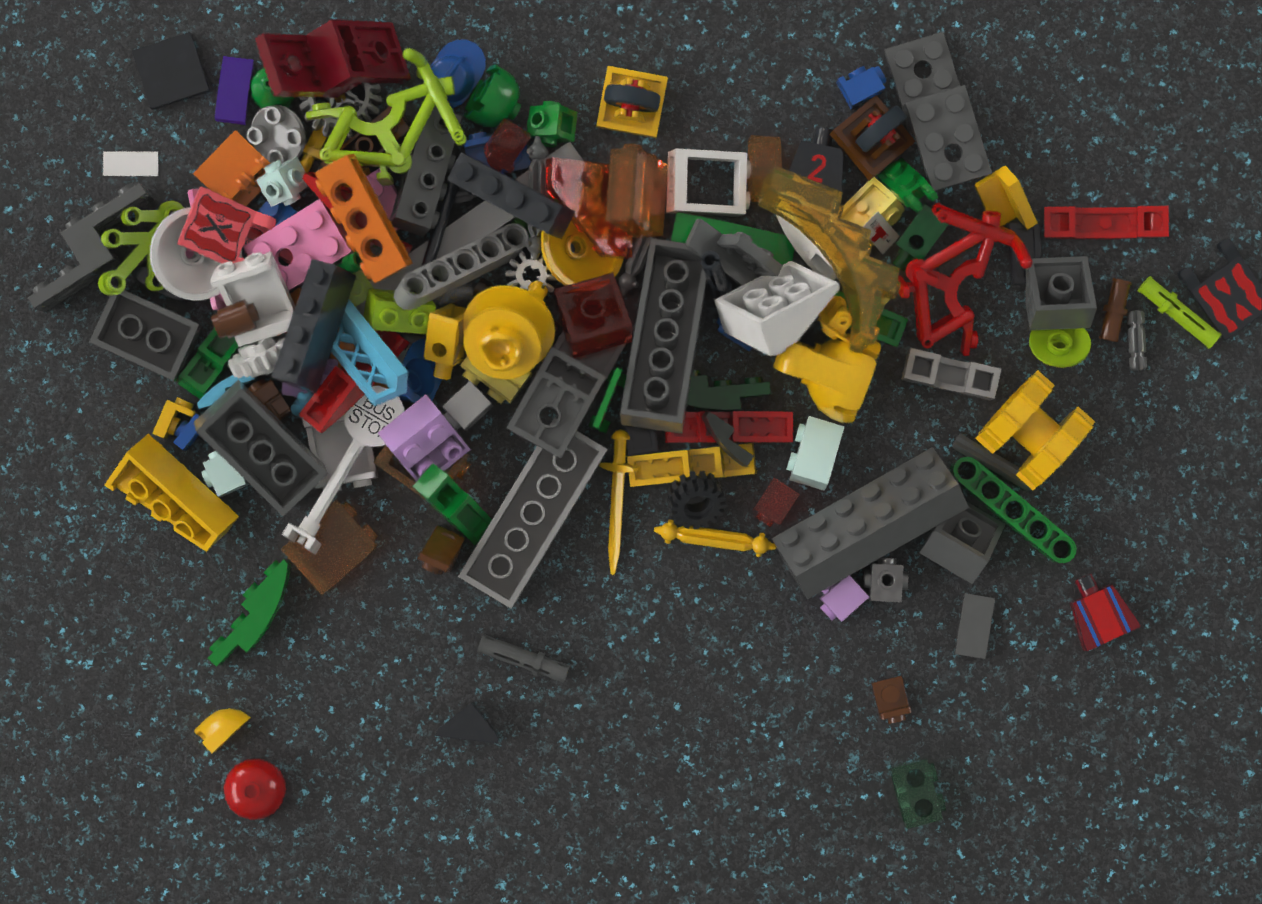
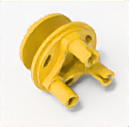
[463,281,555,379]

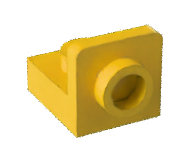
[152,397,198,439]

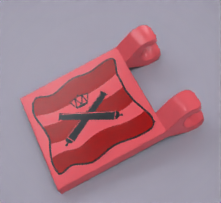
[177,186,276,264]

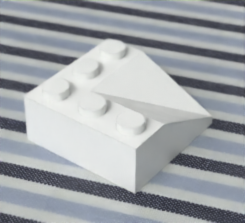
[714,261,840,356]

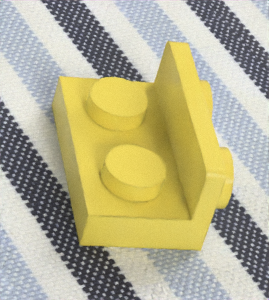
[830,177,905,252]

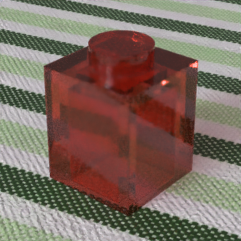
[753,478,800,527]

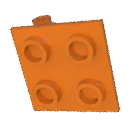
[193,130,271,207]

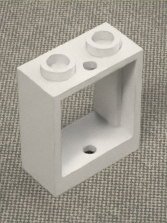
[666,148,751,217]

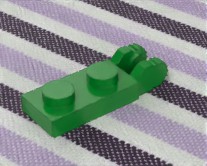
[877,158,939,213]

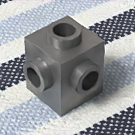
[864,558,909,602]

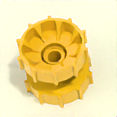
[975,370,1095,490]

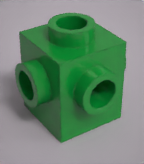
[527,101,578,147]

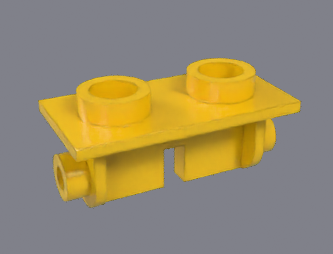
[818,296,852,343]

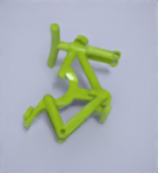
[306,48,467,186]

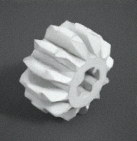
[506,251,557,293]

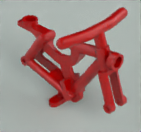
[893,203,1033,356]

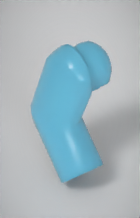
[291,391,314,416]

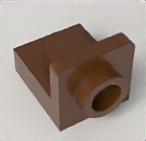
[871,675,912,724]

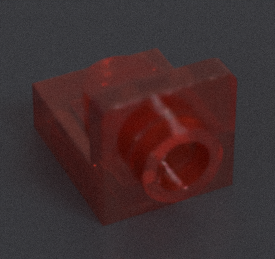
[484,118,531,173]

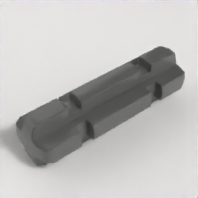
[1127,310,1147,371]

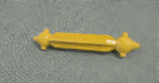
[654,519,776,557]

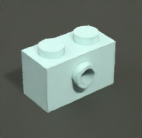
[786,416,844,491]

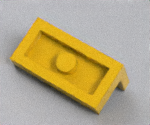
[974,165,1038,230]

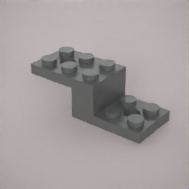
[884,32,992,192]
[27,183,155,312]
[506,297,635,459]

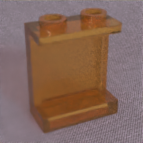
[281,500,379,595]

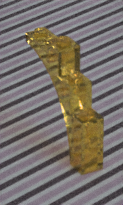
[758,165,901,354]

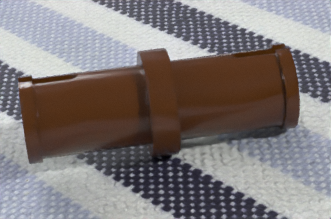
[1099,278,1132,342]

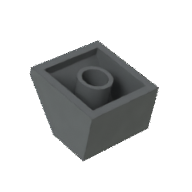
[1025,256,1097,330]
[919,501,1006,584]

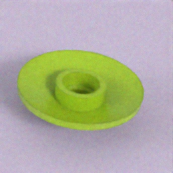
[1029,328,1091,368]

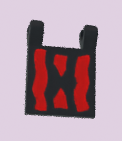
[1177,239,1262,341]

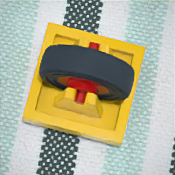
[596,66,668,138]

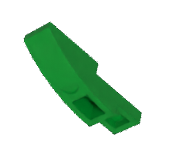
[207,559,291,667]

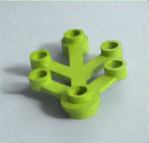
[98,201,184,296]

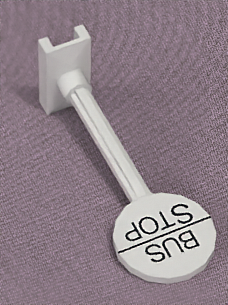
[282,386,405,555]

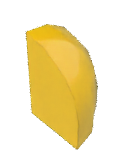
[194,708,251,753]

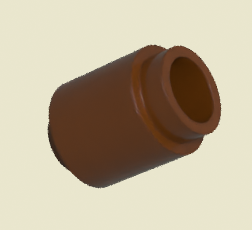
[211,299,260,339]

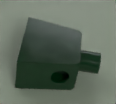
[891,202,949,272]

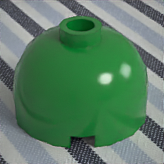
[464,64,521,127]

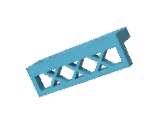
[331,300,408,407]

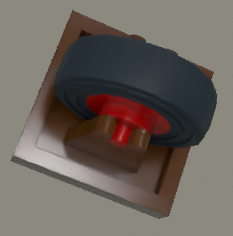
[830,95,916,181]

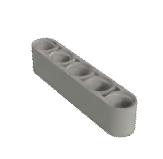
[394,223,529,310]

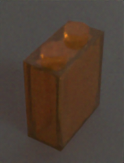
[606,144,668,238]

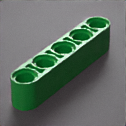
[950,457,1077,563]

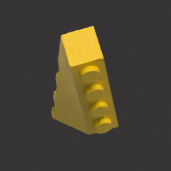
[104,433,239,552]

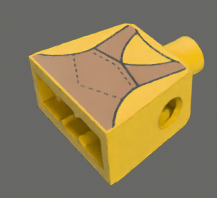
[424,303,467,380]

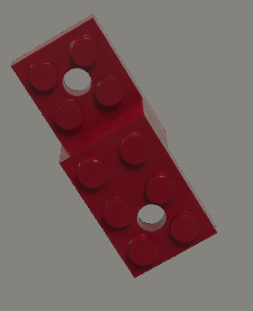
[255,19,411,98]

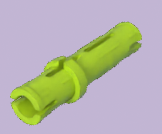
[1137,276,1221,349]

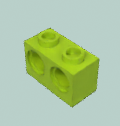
[363,288,436,334]

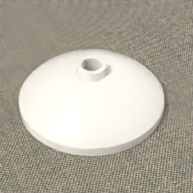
[150,207,242,300]

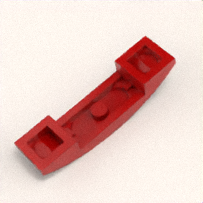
[1044,206,1169,239]

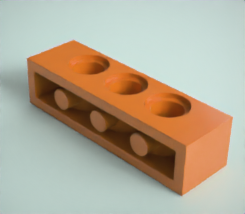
[315,154,413,283]

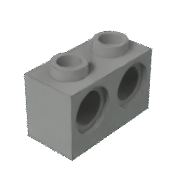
[443,381,493,431]

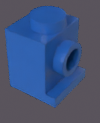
[836,66,887,109]

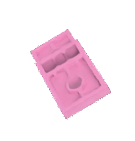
[243,168,399,292]

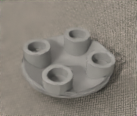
[247,105,306,163]

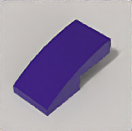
[215,56,254,125]

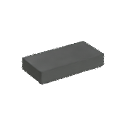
[954,593,995,659]

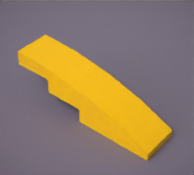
[627,443,757,487]

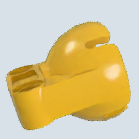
[773,334,881,423]

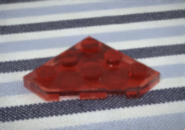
[546,157,633,259]

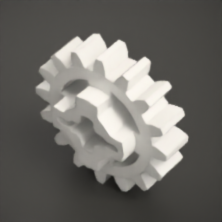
[228,333,286,379]

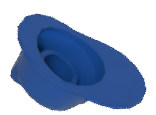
[430,40,485,108]
[398,339,442,403]

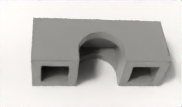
[901,348,1001,401]

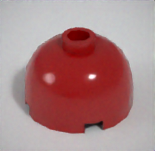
[224,758,286,820]

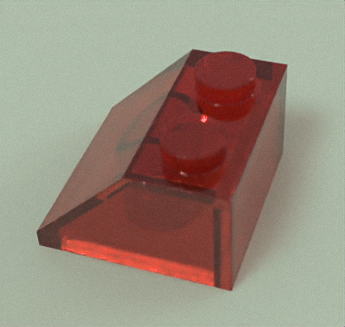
[554,272,632,359]

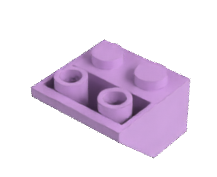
[378,395,471,481]

